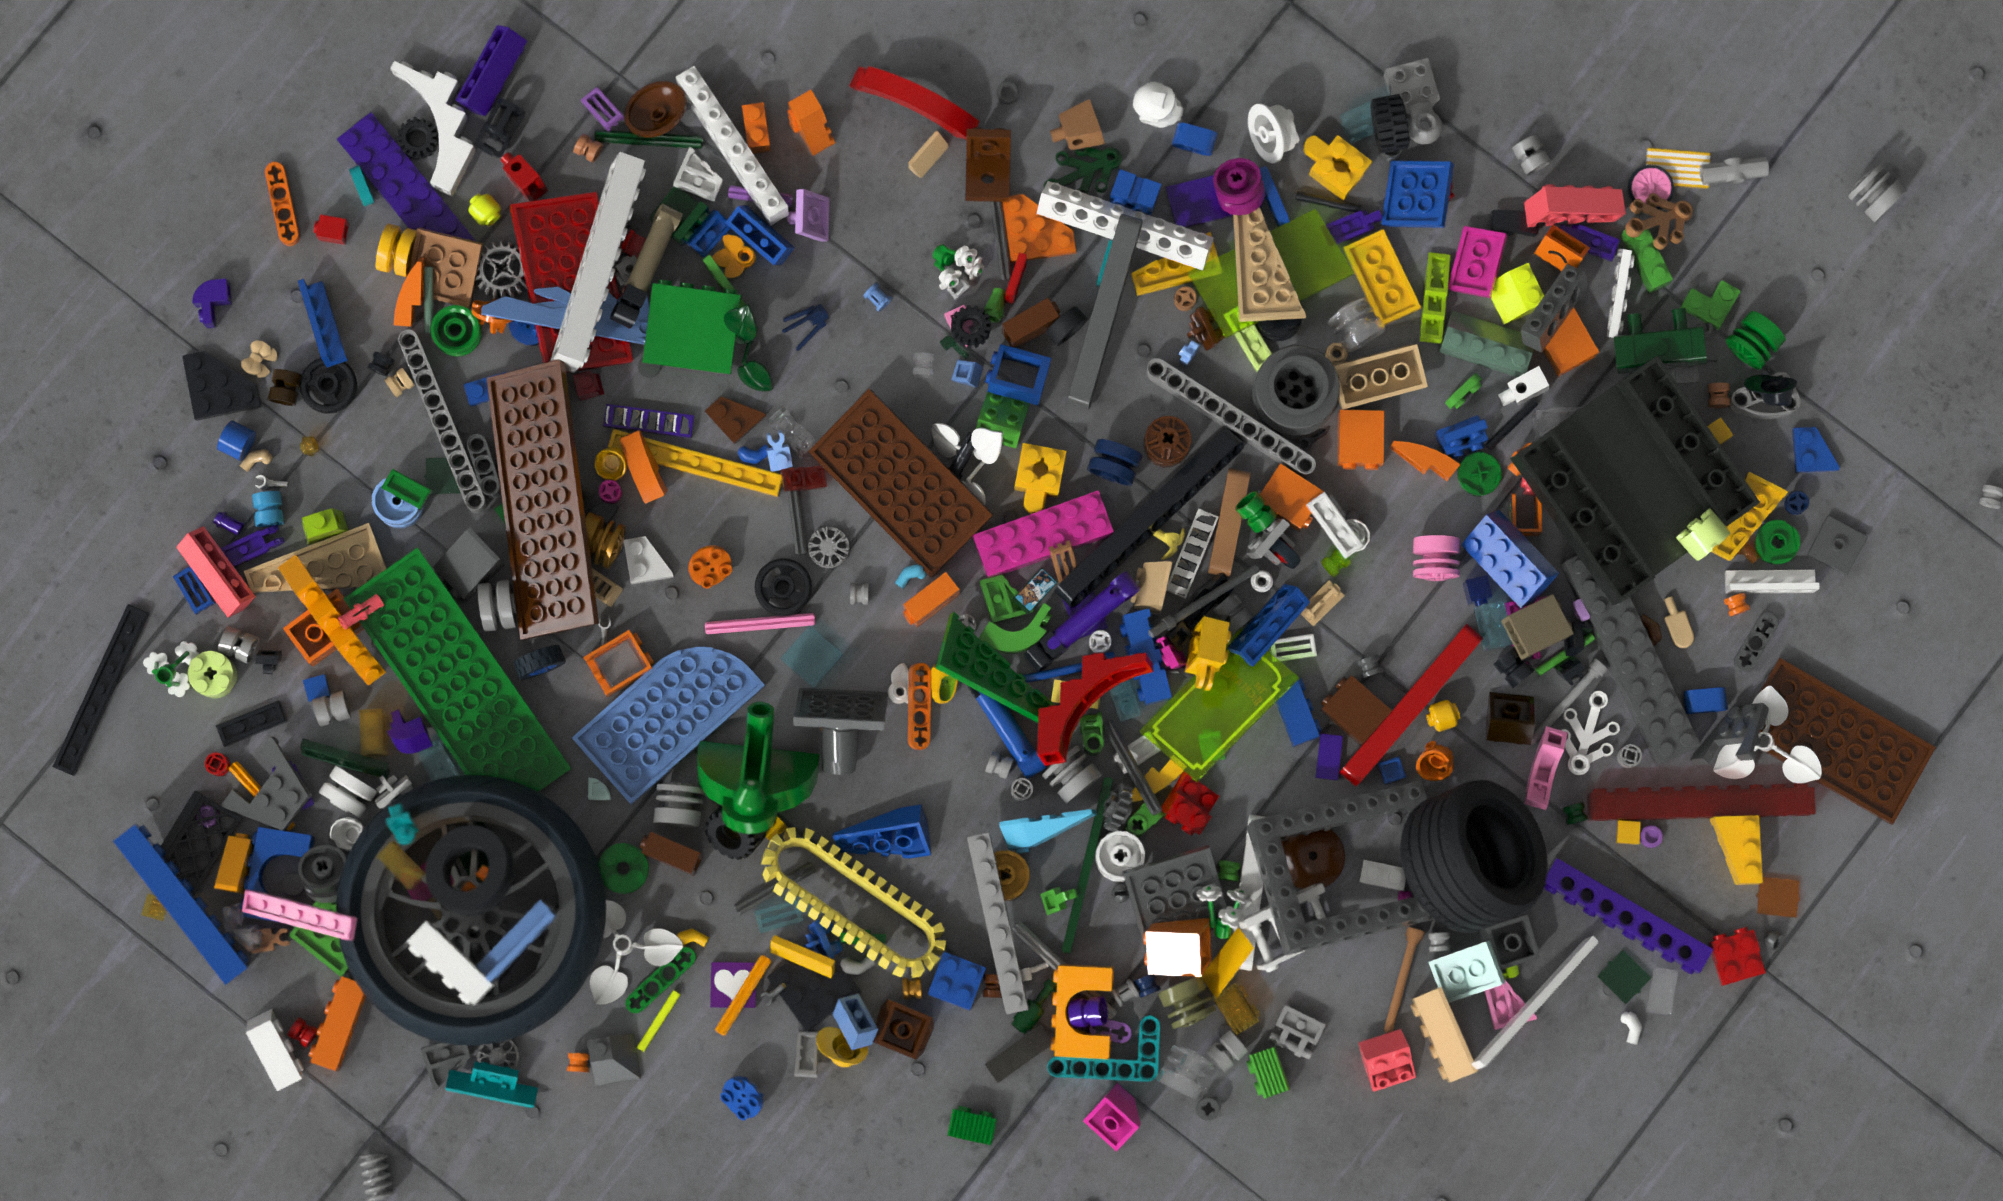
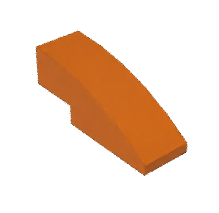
[393,257,425,326]
[619,429,668,504]
[1390,441,1460,481]

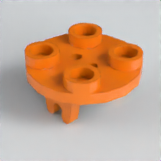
[471,299,513,334]
[688,545,732,589]

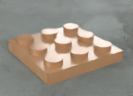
[409,227,483,308]

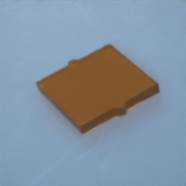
[1756,877,1800,918]

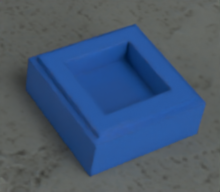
[303,674,331,702]
[1377,756,1406,785]

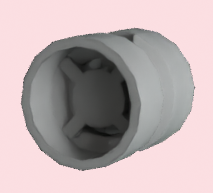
[1512,135,1552,176]
[218,626,259,664]
[312,690,351,727]
[1206,1030,1248,1073]

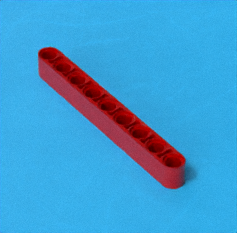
[1339,624,1483,787]

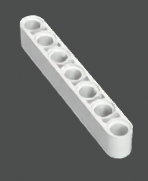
[1233,814,1265,971]

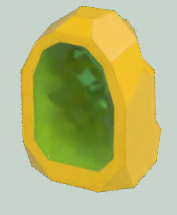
[931,664,958,704]

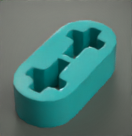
[349,165,375,207]

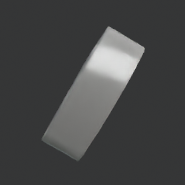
[1729,372,1801,419]

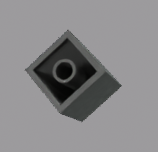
[433,527,505,602]

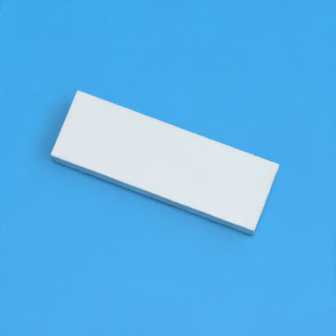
[1306,492,1364,559]

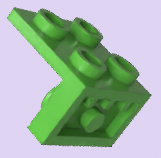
[976,392,1030,449]

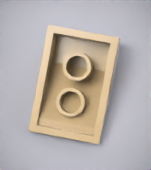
[1131,561,1172,614]

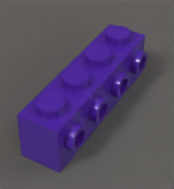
[455,25,527,117]

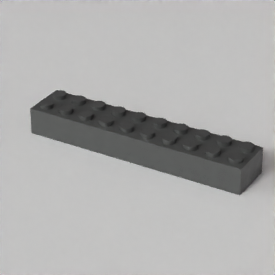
[1560,556,1701,766]

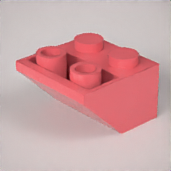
[1358,1029,1416,1092]

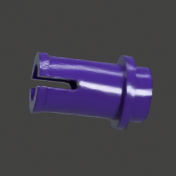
[213,512,244,536]

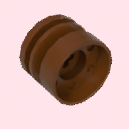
[1144,416,1191,468]

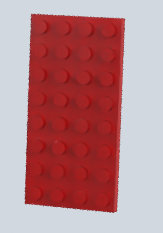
[510,192,633,373]

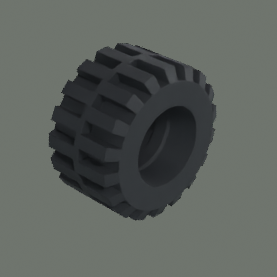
[1370,94,1410,153]
[705,805,767,860]

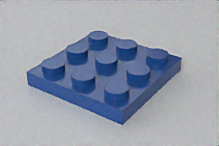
[1381,161,1454,228]

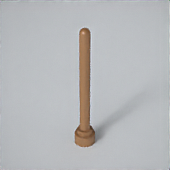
[1384,927,1425,1033]

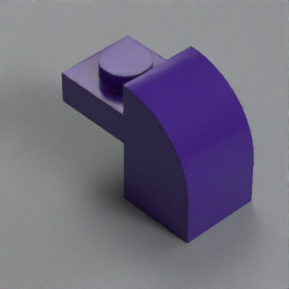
[192,278,232,329]
[387,709,433,754]

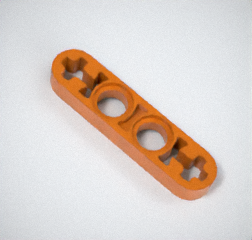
[265,162,300,246]
[908,663,931,750]

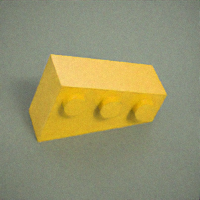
[1710,815,1763,885]

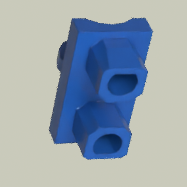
[802,919,843,959]

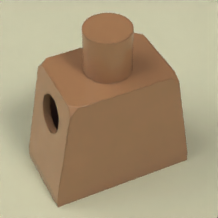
[1049,99,1105,150]

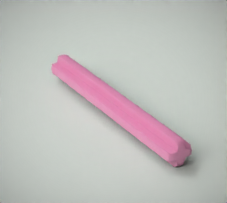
[705,613,815,634]

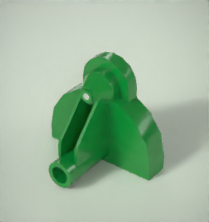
[697,702,820,834]

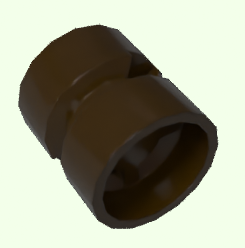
[268,369,302,406]

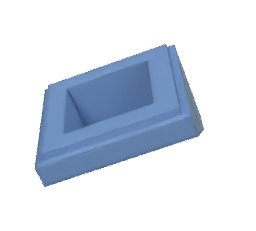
[952,359,983,387]

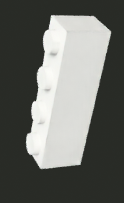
[407,921,495,1005]

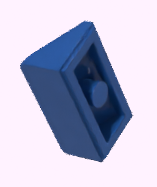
[685,209,731,258]

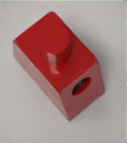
[501,152,548,201]

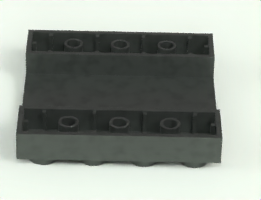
[1510,356,1760,605]

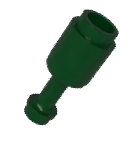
[1011,978,1057,1034]

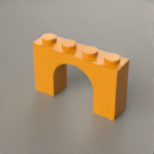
[1051,964,1114,1059]

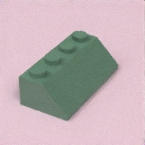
[1439,310,1533,377]

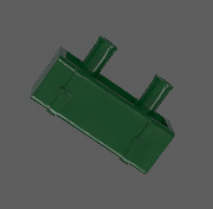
[1614,308,1707,374]

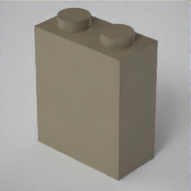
[1501,594,1574,660]

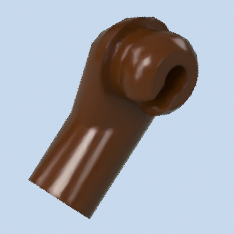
[1640,613,1662,646]

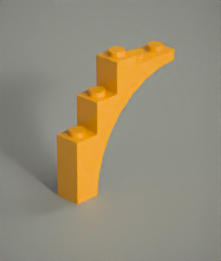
[278,554,386,686]

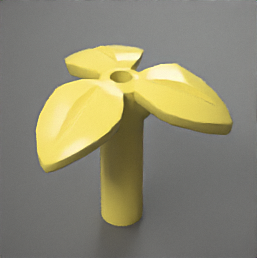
[1153,528,1185,560]

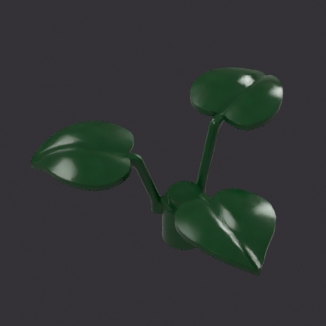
[724,304,774,391]

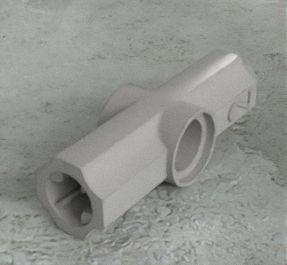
[1700,157,1769,185]

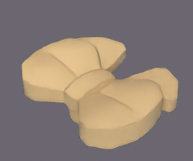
[241,340,277,378]

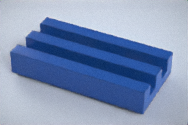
[173,566,216,615]

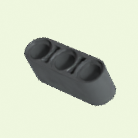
[467,434,501,499]

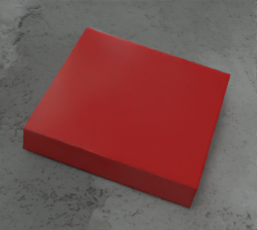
[1005,252,1027,305]

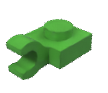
[1040,887,1078,915]

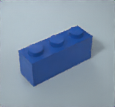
[725,205,795,265]
[1269,674,1321,747]

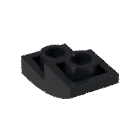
[1491,210,1538,237]

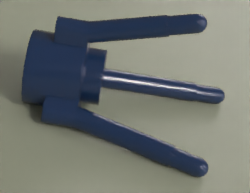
[782,304,829,351]

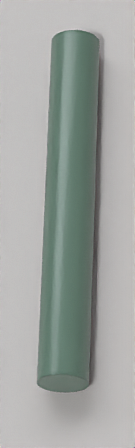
[424,266,433,333]

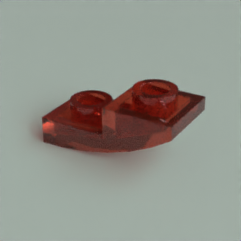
[781,465,827,492]

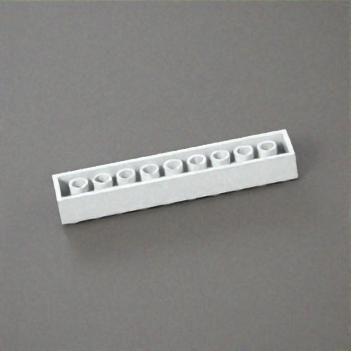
[550,152,646,373]

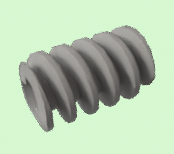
[358,1153,394,1201]

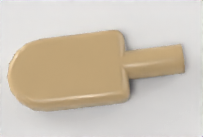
[1664,596,1694,649]

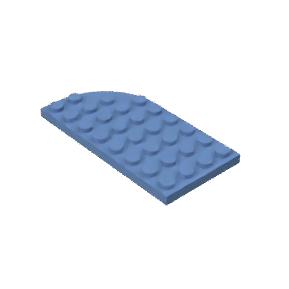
[572,647,765,805]

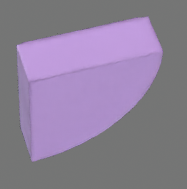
[1573,599,1590,622]

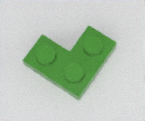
[1680,280,1741,330]

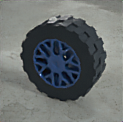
[513,645,566,680]

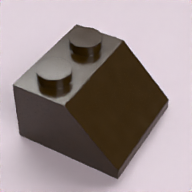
[1486,692,1535,745]

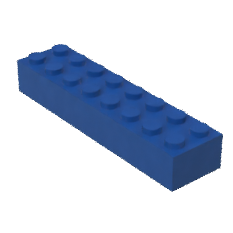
[113,824,249,985]

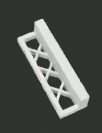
[1725,570,1820,594]

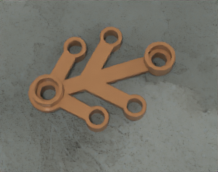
[1625,193,1693,250]

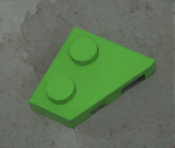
[979,574,1034,623]

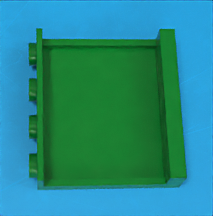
[642,280,742,375]

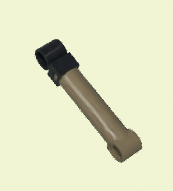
[610,203,682,329]

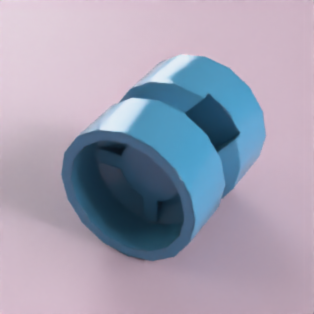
[252,491,284,527]

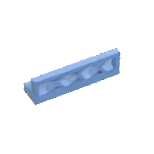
[476,900,557,983]

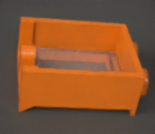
[583,630,654,698]

